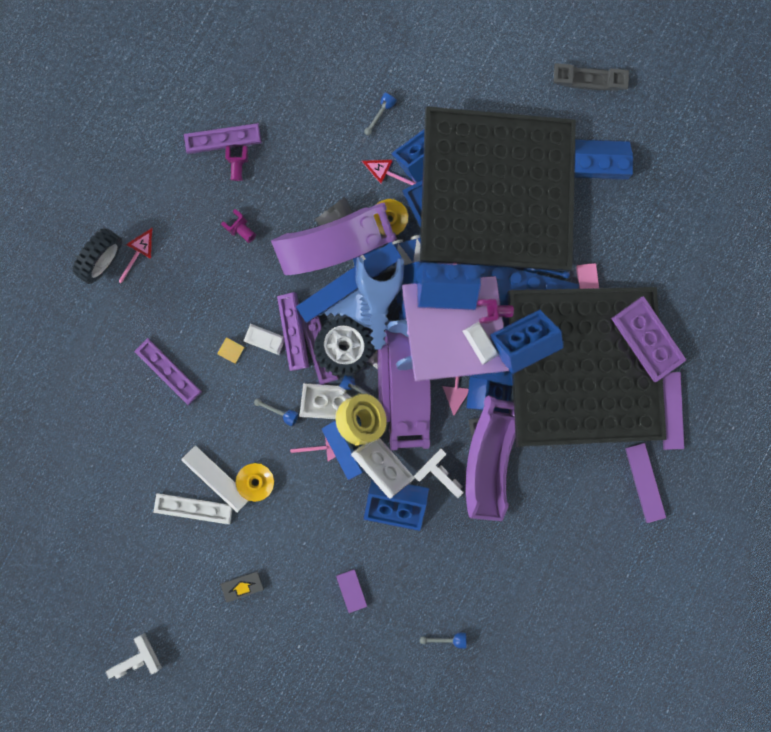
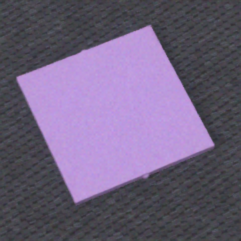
[402,276,510,381]

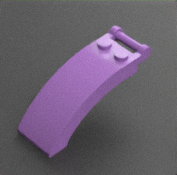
[271,203,397,275]
[385,330,430,450]
[466,396,515,521]

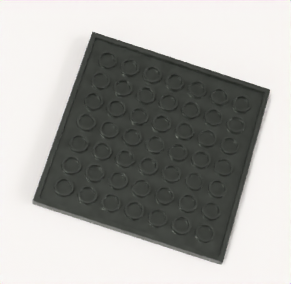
[420,106,576,271]
[508,287,667,447]

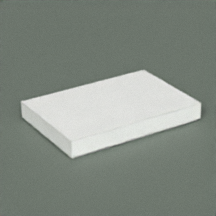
[351,438,415,499]

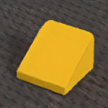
[217,337,245,364]

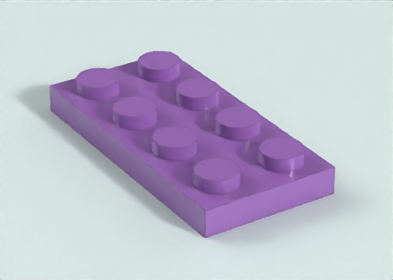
[611,296,686,382]

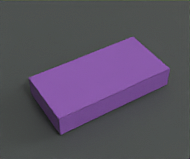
[336,569,367,613]

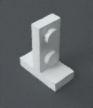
[414,449,463,498]
[106,633,162,679]

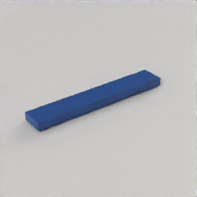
[296,242,403,323]

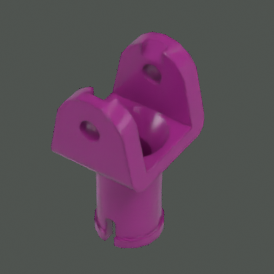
[225,146,248,181]
[221,209,256,243]
[477,299,514,324]

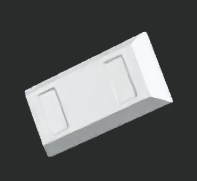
[463,321,499,364]
[244,324,285,355]

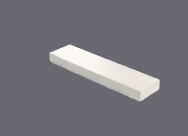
[182,445,248,513]
[153,493,233,524]

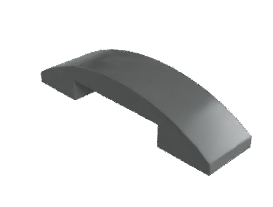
[553,63,629,91]

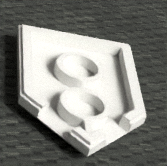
[300,383,351,419]

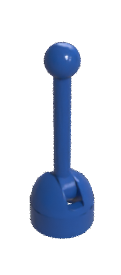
[523,268,570,279]

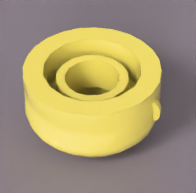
[336,394,387,445]

